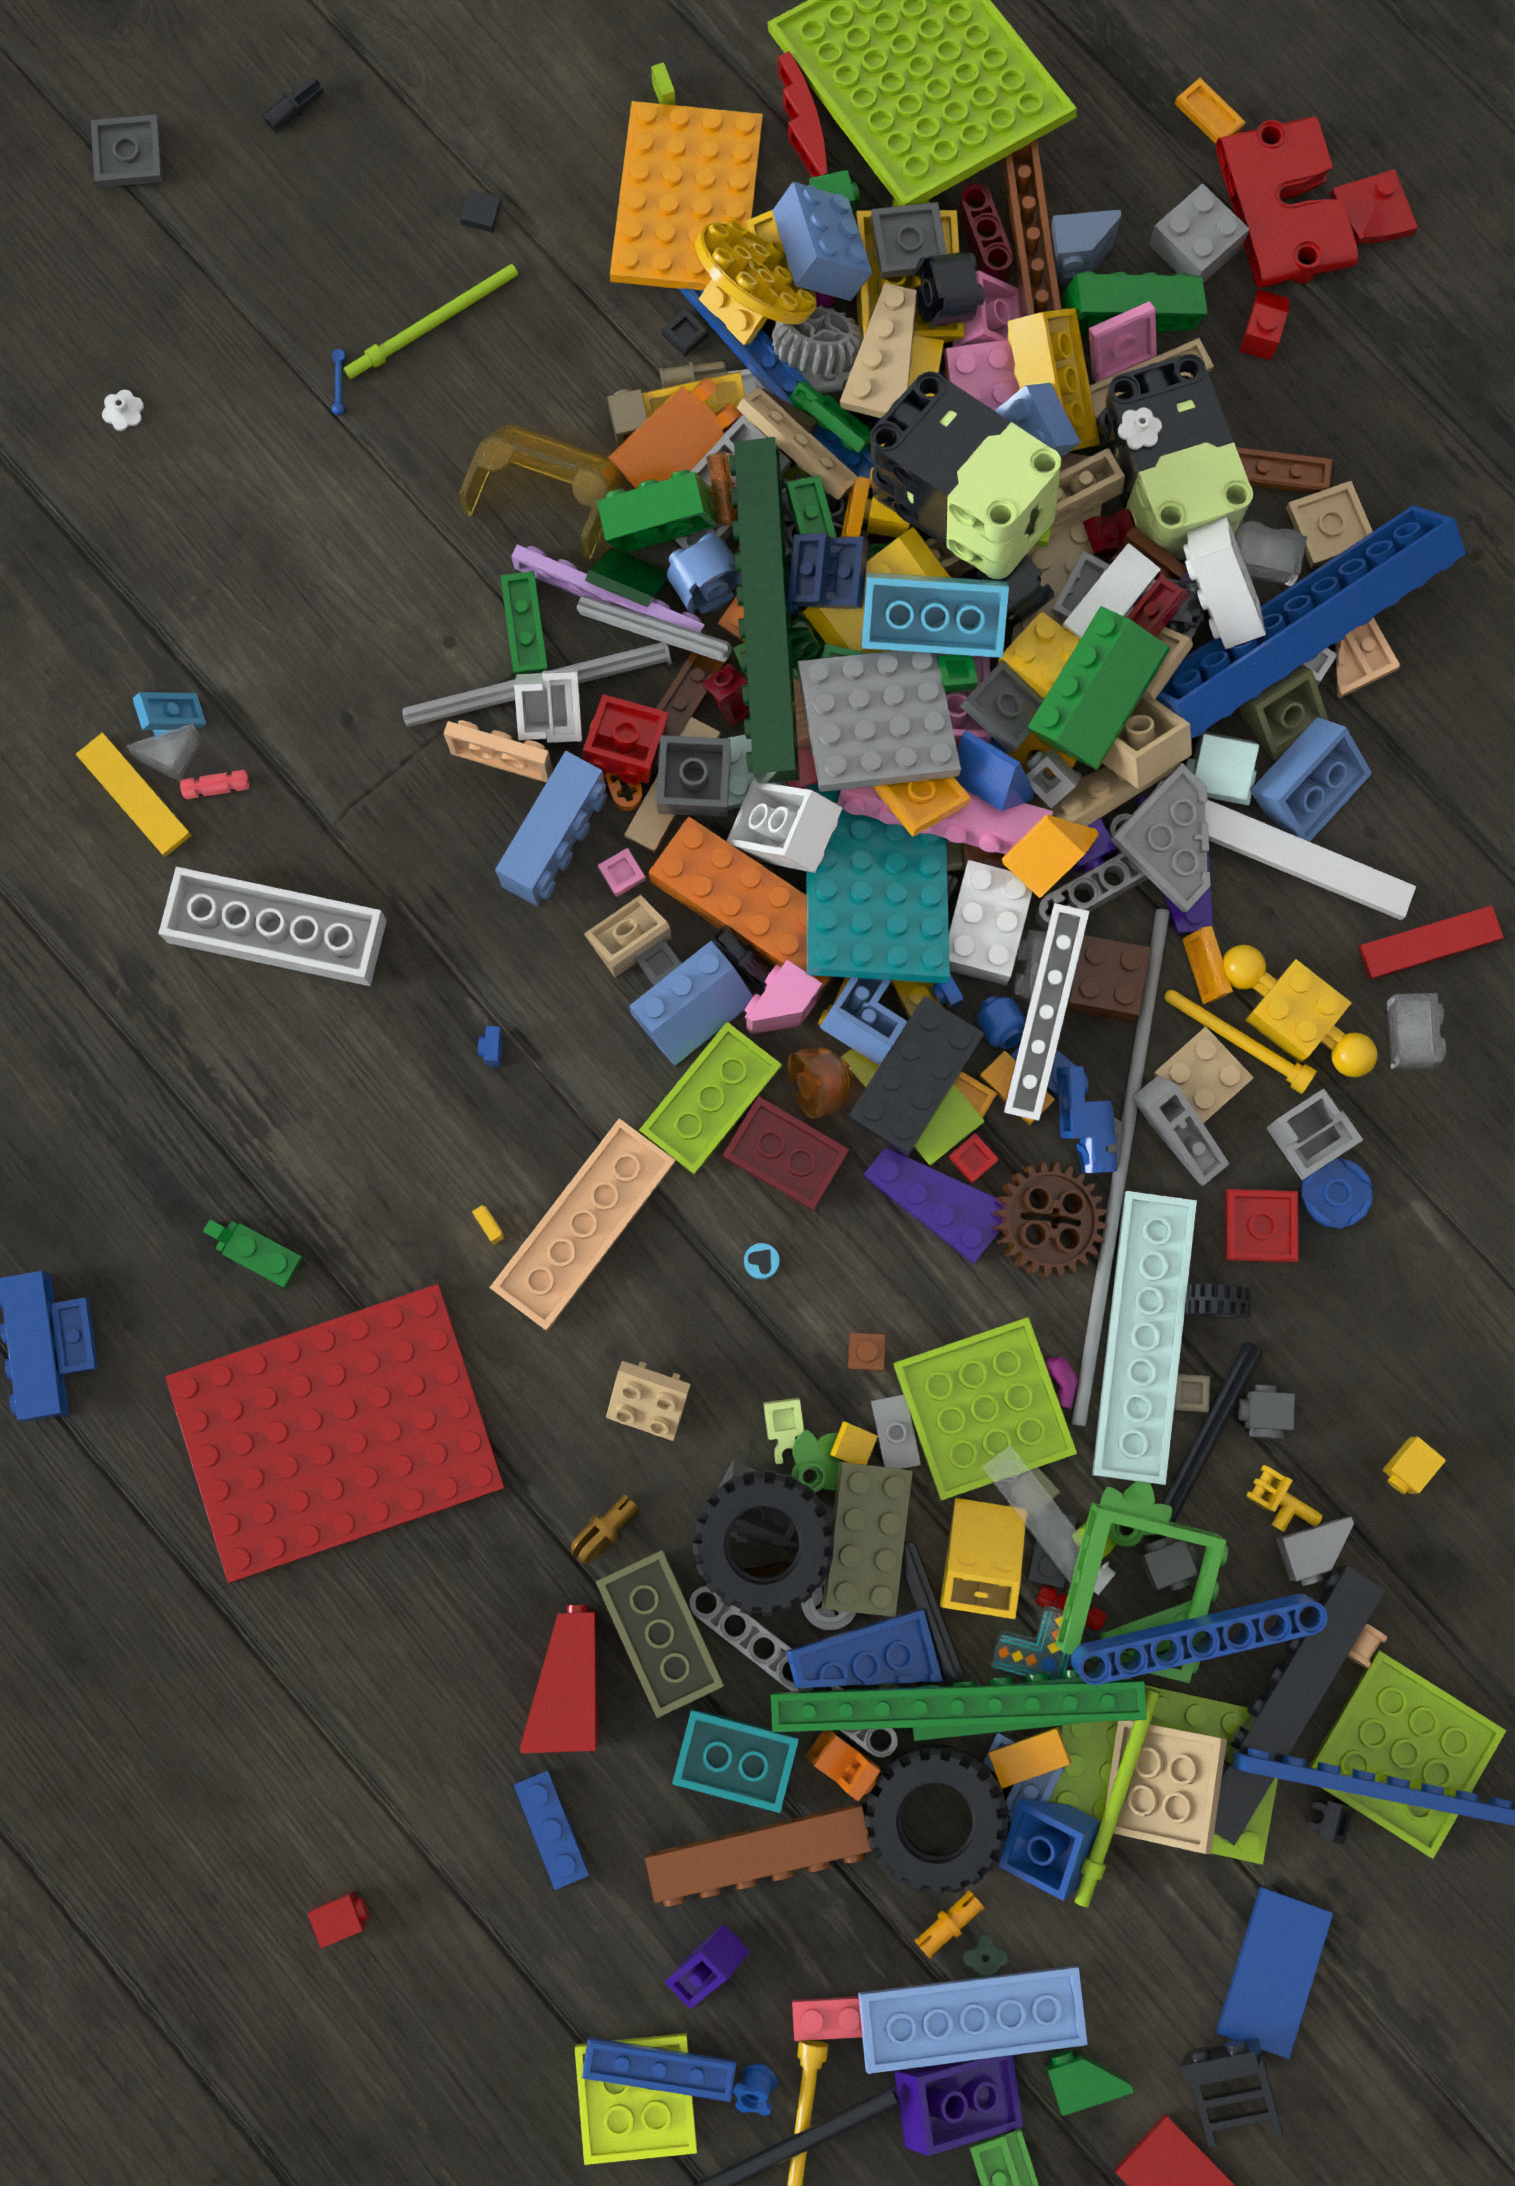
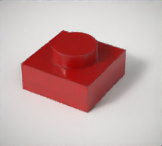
[948,1133,999,1184]

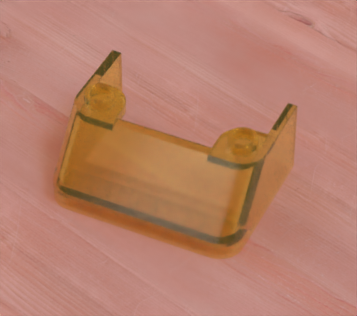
[459,424,622,559]

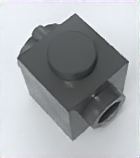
[1238,1385,1295,1439]
[1139,1536,1199,1591]

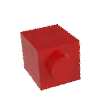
[307,1890,370,1949]

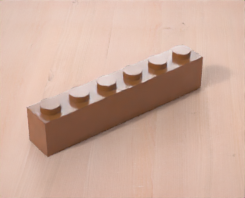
[1001,140,1061,317]
[645,1803,872,1907]

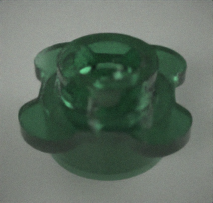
[963,1935,1008,1977]

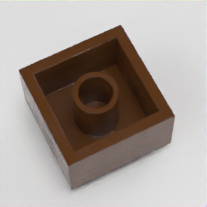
[1066,935,1151,1023]

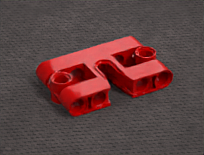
[1216,116,1358,288]

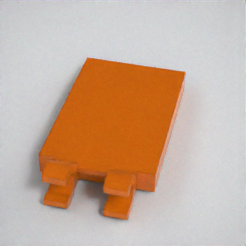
[608,377,740,489]

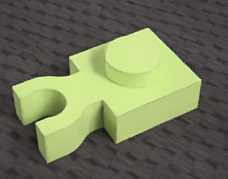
[763,1398,804,1464]

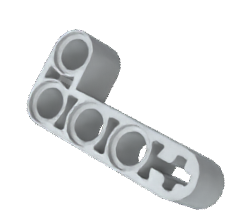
[1035,814,1149,931]

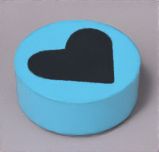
[744,1243,779,1280]

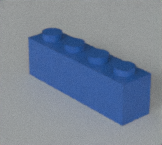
[0,1271,70,1422]

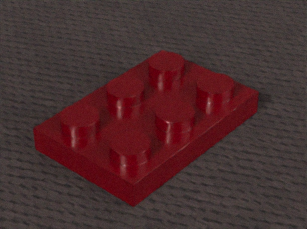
[722,1096,850,1211]

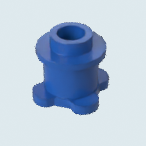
[733,2063,778,2116]

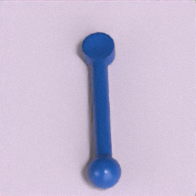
[332,349,346,416]

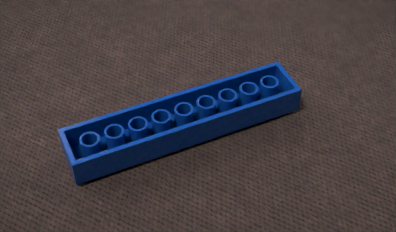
[1156,505,1466,739]

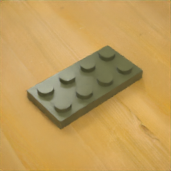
[822,1462,913,1617]

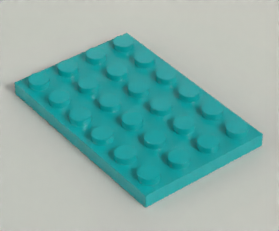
[806,784,950,983]

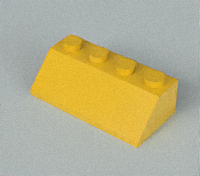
[1007,308,1100,451]

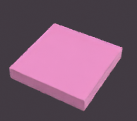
[1089,301,1157,383]

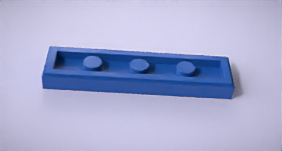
[582,2037,737,2102]

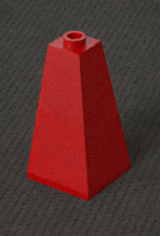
[520,1605,600,1753]

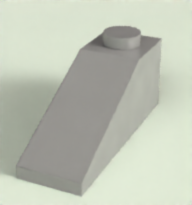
[1132,1075,1229,1186]

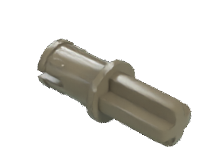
[659,361,727,388]

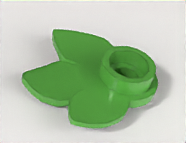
[791,1430,841,1493]
[1100,1481,1173,1547]

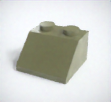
[1238,664,1329,761]

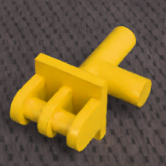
[1246,1465,1322,1532]

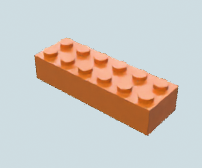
[649,816,835,998]

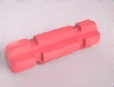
[180,770,250,799]

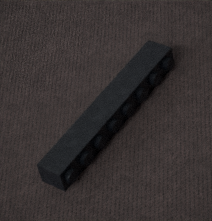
[1214,1566,1386,1846]

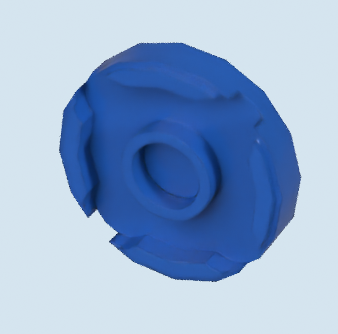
[1300,1158,1373,1229]

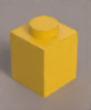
[1382,1436,1446,1495]

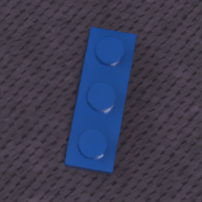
[514,1769,590,1890]

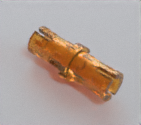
[706,452,738,526]

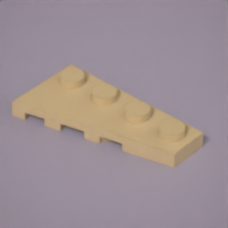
[840,283,918,418]

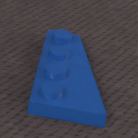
[786,1609,943,1688]

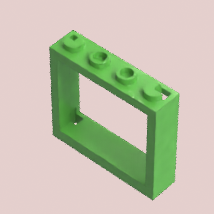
[1055,1502,1228,1683]

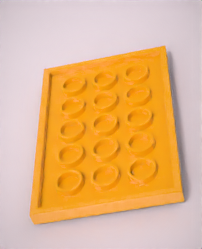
[610,101,763,291]

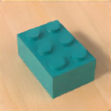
[672,1708,799,1813]

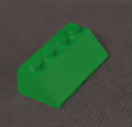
[1028,606,1170,770]

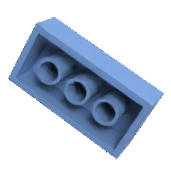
[495,751,608,907]

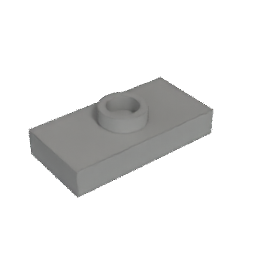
[871,1395,921,1469]

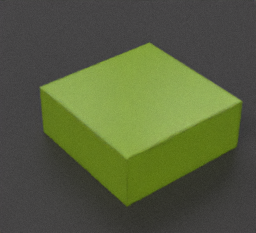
[651,62,676,105]

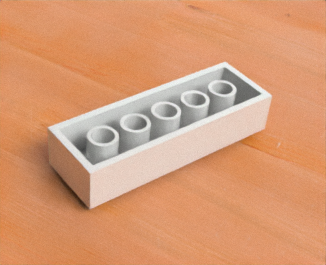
[158,867,387,986]

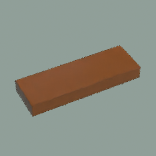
[1236,447,1332,494]

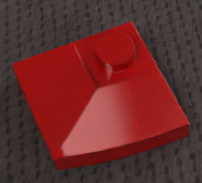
[1330,169,1418,244]

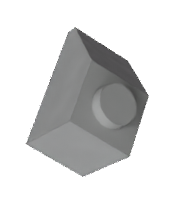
[1276,1517,1354,1586]

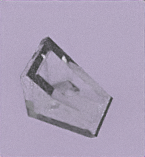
[127,723,202,782]

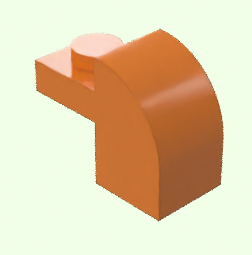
[804,1730,881,1802]

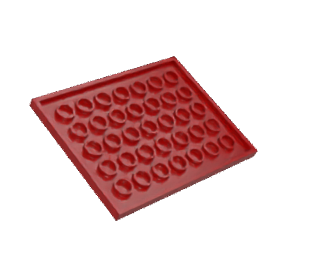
[165,1284,505,1583]

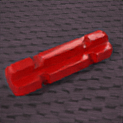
[1036,1586,1106,1631]

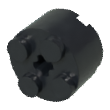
[915,252,985,328]
[976,554,1055,627]

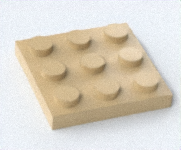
[1105,1720,1227,1854]

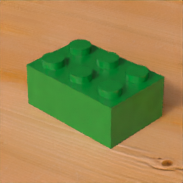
[597,470,720,554]

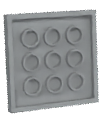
[797,651,961,792]

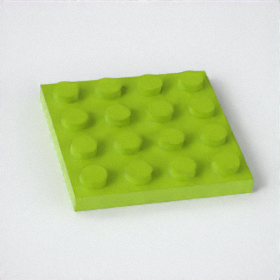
[893,1317,1077,1501]
[1308,1650,1506,1859]

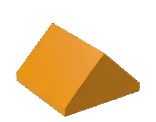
[1002,814,1099,898]

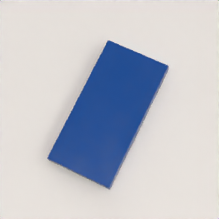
[1216,1886,1333,2059]

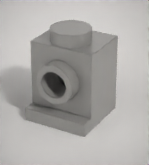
[1025,748,1082,809]

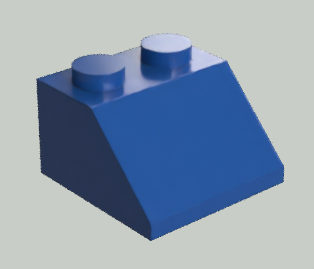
[998,1799,1101,1901]

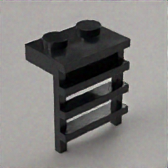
[1181,2038,1283,2148]

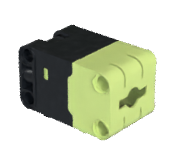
[1097,354,1253,561]
[870,371,1061,579]

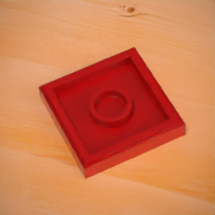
[1225,1189,1298,1263]

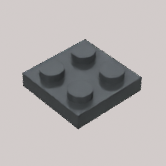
[91,114,163,188]
[870,202,947,279]
[960,660,1044,755]

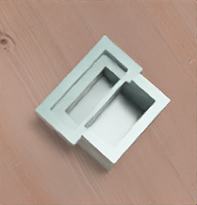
[1186,732,1259,805]

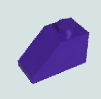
[665,1924,750,2009]

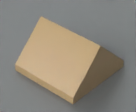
[584,895,672,978]

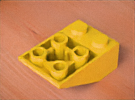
[939,1498,1027,1619]

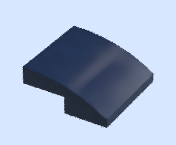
[787,533,869,609]

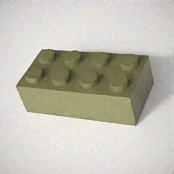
[596,1550,724,1718]

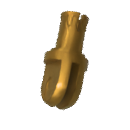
[571,1494,640,1564]

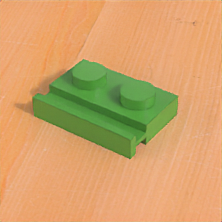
[969,2128,1039,2186]

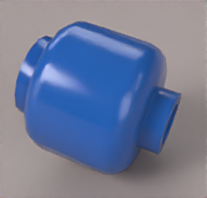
[976,996,1026,1049]

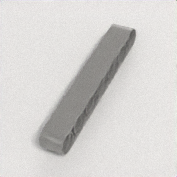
[690,1586,898,1757]

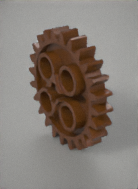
[992,1162,1107,1278]

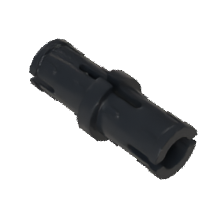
[711,925,771,989]

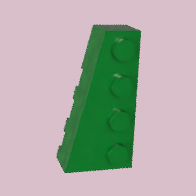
[1060,271,1208,340]

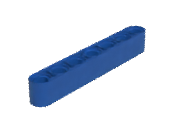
[1071,1594,1328,1685]

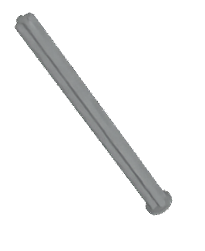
[402,642,672,727]

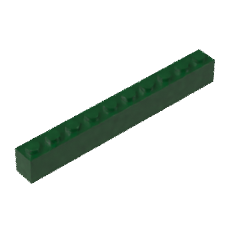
[729,437,800,784]

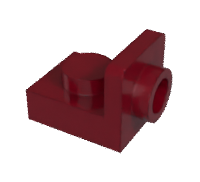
[1083,509,1135,554]
[703,664,750,727]

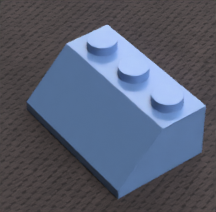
[1250,717,1372,842]
[629,941,753,1067]

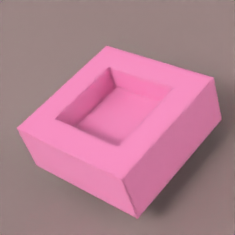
[598,848,646,897]

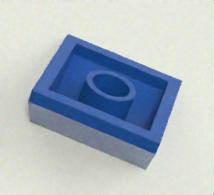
[954,730,1035,811]

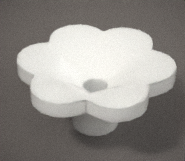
[102,390,144,431]
[1118,407,1162,450]

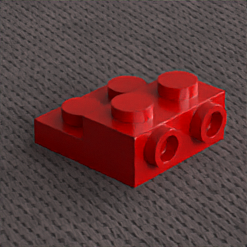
[582,694,669,785]

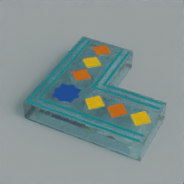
[991,1605,1071,1679]

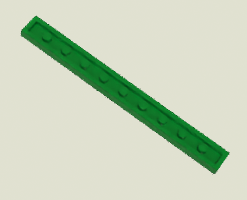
[771,1680,1147,1732]

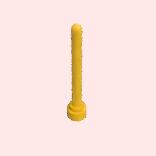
[1164,990,1317,1094]
[787,2040,829,2186]

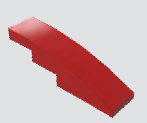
[778,51,827,178]

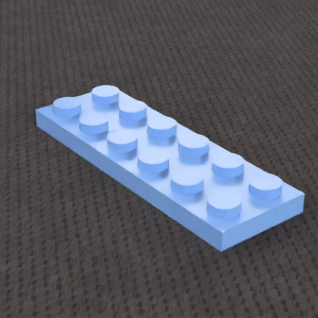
[858,1965,1087,2074]

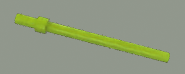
[343,264,519,380]
[1074,1688,1160,1908]

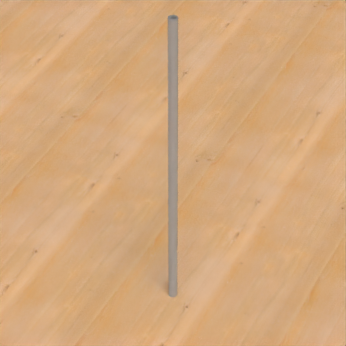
[1071,909,1170,1427]

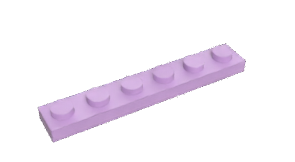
[511,545,705,634]

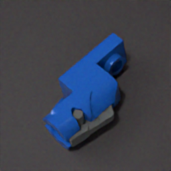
[1057,1066,1123,1173]

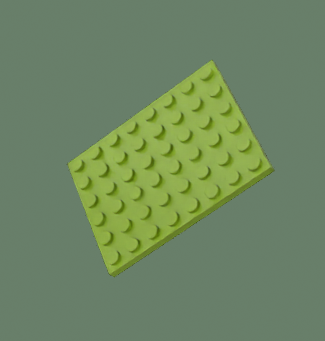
[767,0,1077,206]

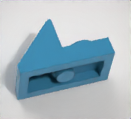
[132,692,206,741]

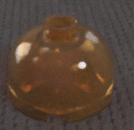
[787,1046,853,1119]

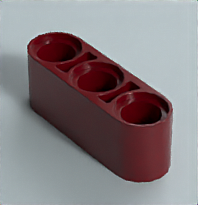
[959,183,1013,282]

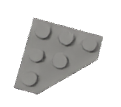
[1110,763,1210,912]

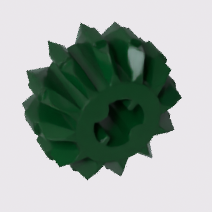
[790,616,826,673]

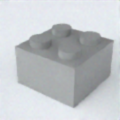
[1149,183,1249,283]

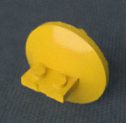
[695,220,817,345]

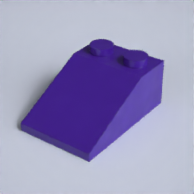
[894,2055,1024,2156]

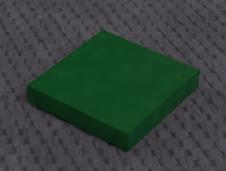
[585,548,669,607]

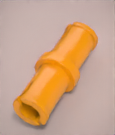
[914,1890,985,1959]

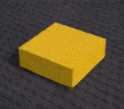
[472,1205,505,1245]
[830,1422,878,1465]

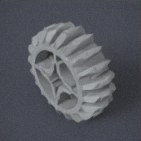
[772,305,863,377]

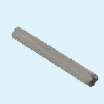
[577,595,732,662]

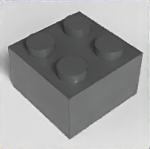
[657,735,731,817]

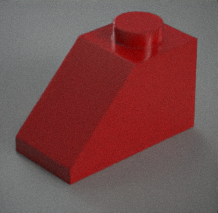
[1239,289,1290,361]

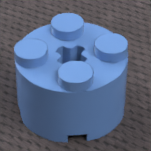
[667,532,742,614]

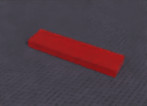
[1358,906,1504,980]

